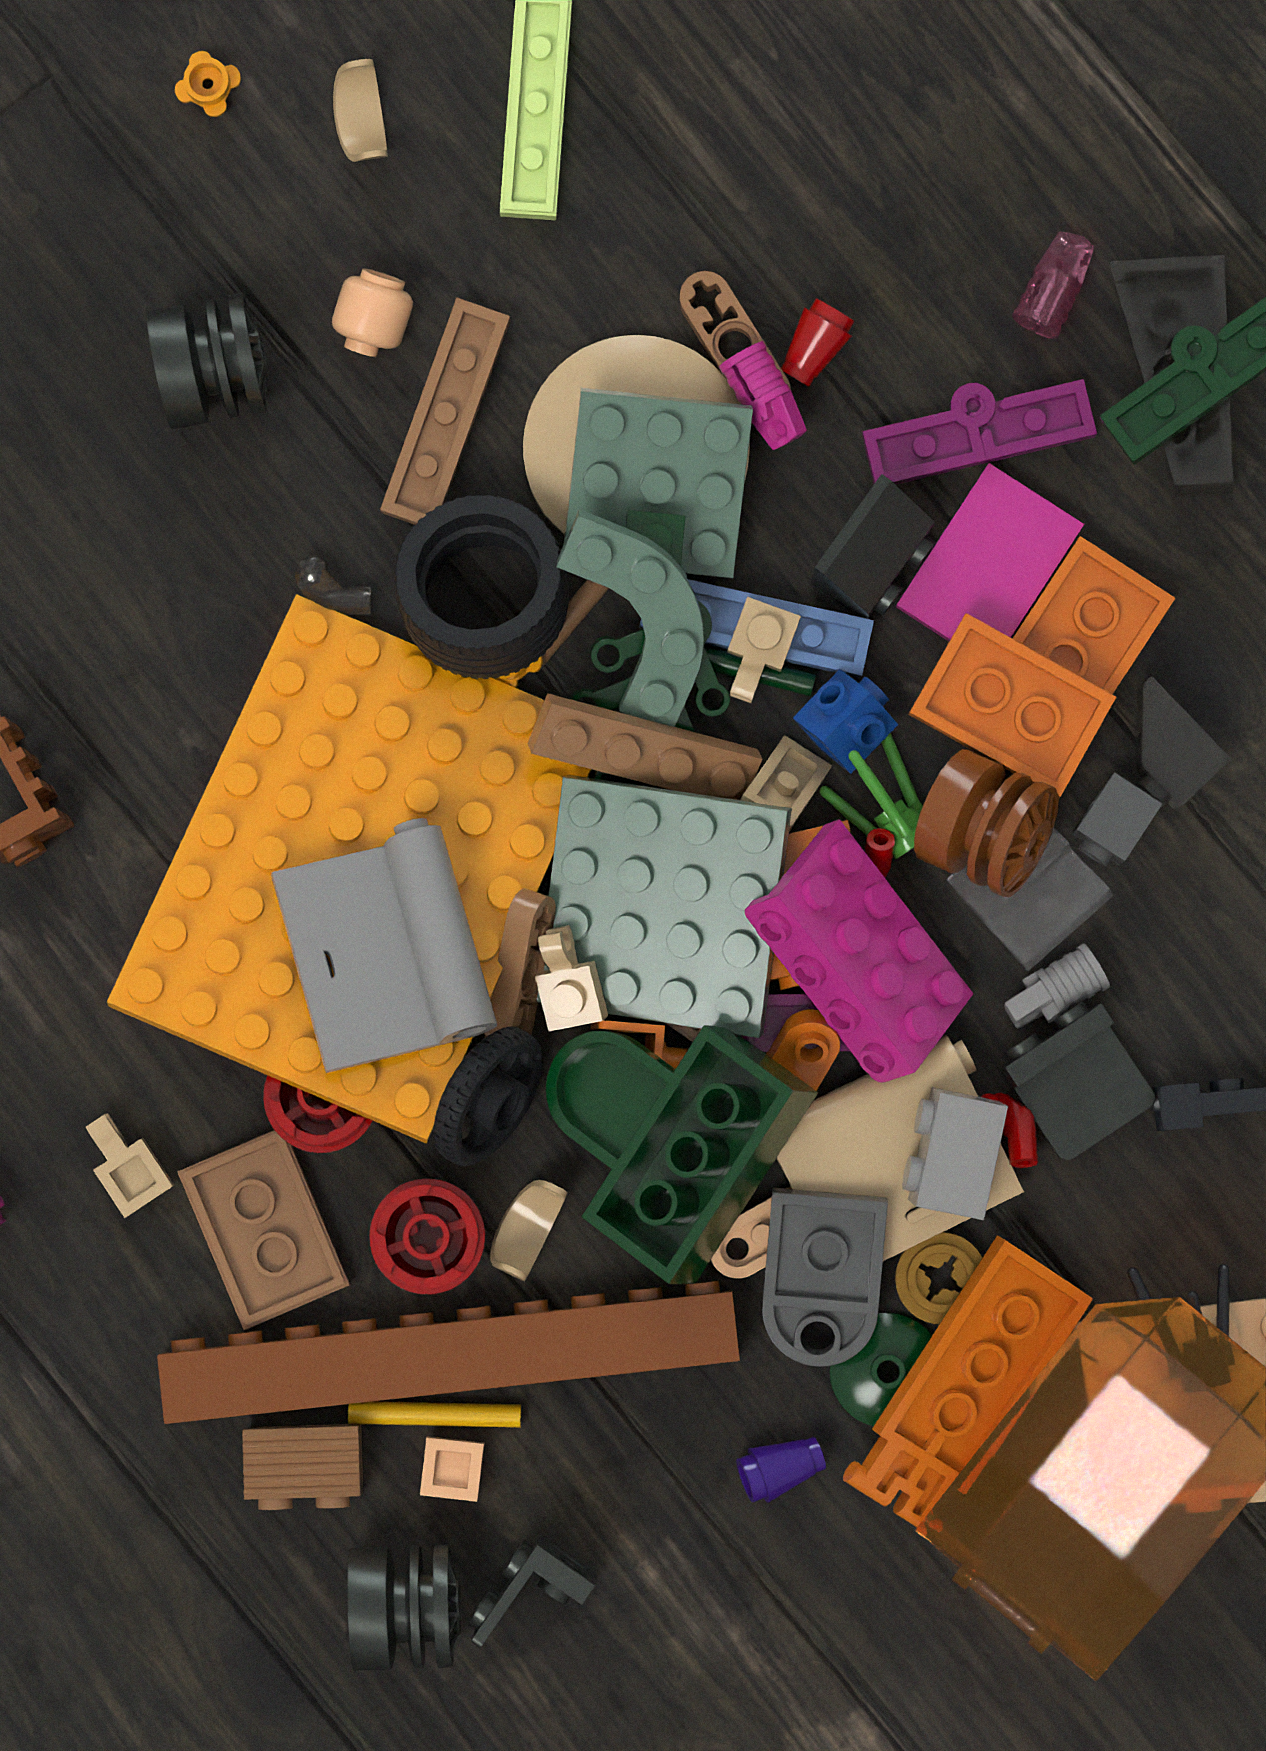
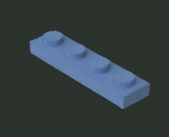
[639,579,874,678]

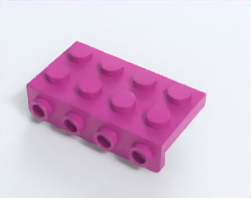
[745,819,973,1083]

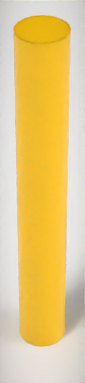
[348,1401,521,1428]

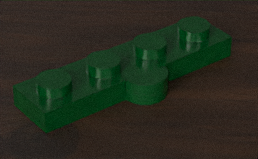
[1100,297,1266,466]

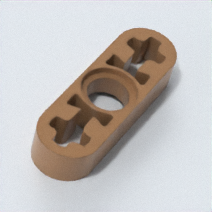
[680,271,791,403]
[485,888,556,1038]

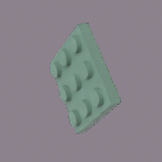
[564,388,753,578]

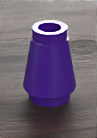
[736,1437,826,1503]

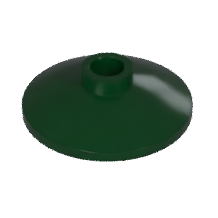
[829,1313,932,1426]

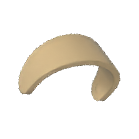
[333,59,388,162]
[490,1180,568,1282]

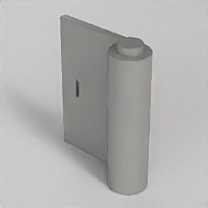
[271,818,497,1073]

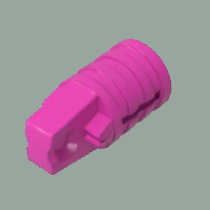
[719,341,807,450]

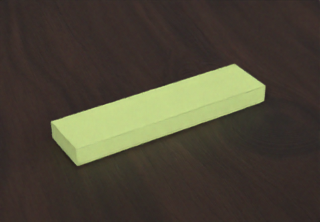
[500,0,572,220]

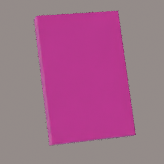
[896,463,1084,642]

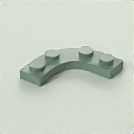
[557,509,704,727]

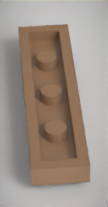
[380,298,511,525]
[528,693,762,800]

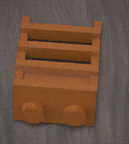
[0,715,75,867]

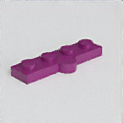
[862,379,1097,485]

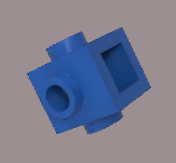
[793,669,898,774]

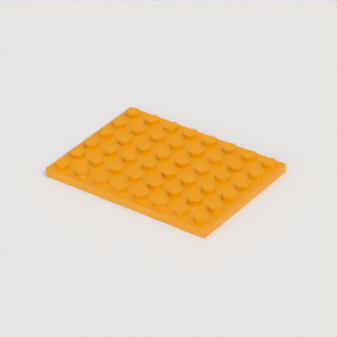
[107,594,592,1144]

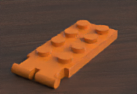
[843,1235,1093,1538]

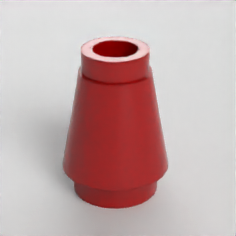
[781,298,855,386]

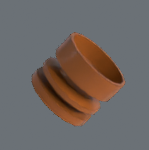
[914,749,1059,897]

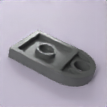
[762,1188,888,1367]

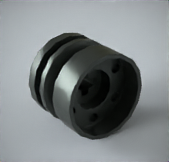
[147,293,269,430]
[348,1545,461,1671]

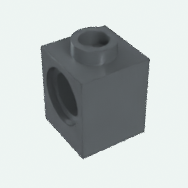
[1072,772,1162,866]

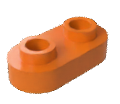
[766,1009,840,1091]

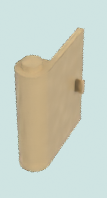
[776,1035,1024,1261]

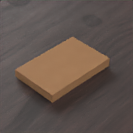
[178,1130,351,1330]

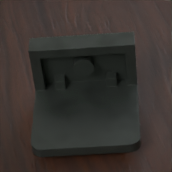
[1000,1002,1155,1160]

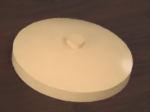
[523,335,750,537]

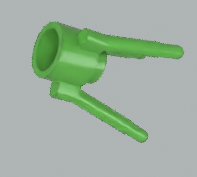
[820,733,923,859]

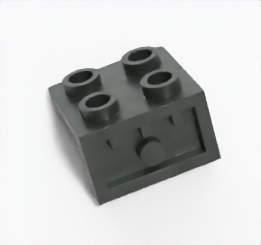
[468,1535,597,1648]

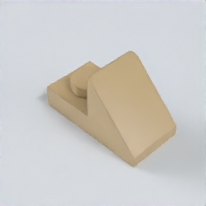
[740,735,832,832]

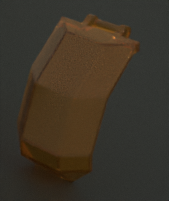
[915,1297,1266,1682]

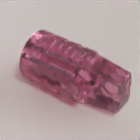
[1012,232,1094,339]

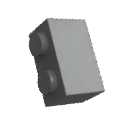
[902,1087,1008,1220]

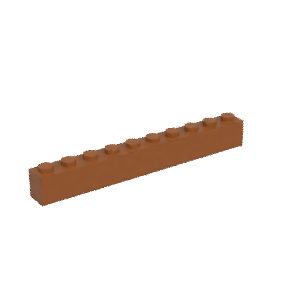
[157,1281,740,1424]

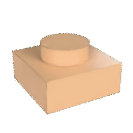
[420,1436,485,1502]

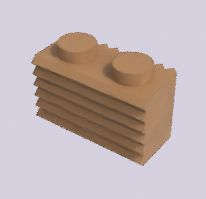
[242,1424,363,1510]

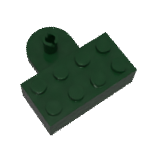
[546,1025,818,1284]

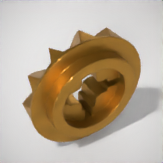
[895,1232,982,1324]

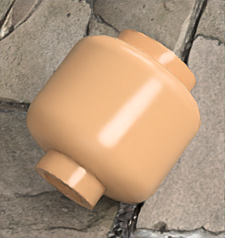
[332,268,413,357]

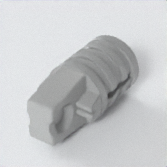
[1004,943,1110,1029]

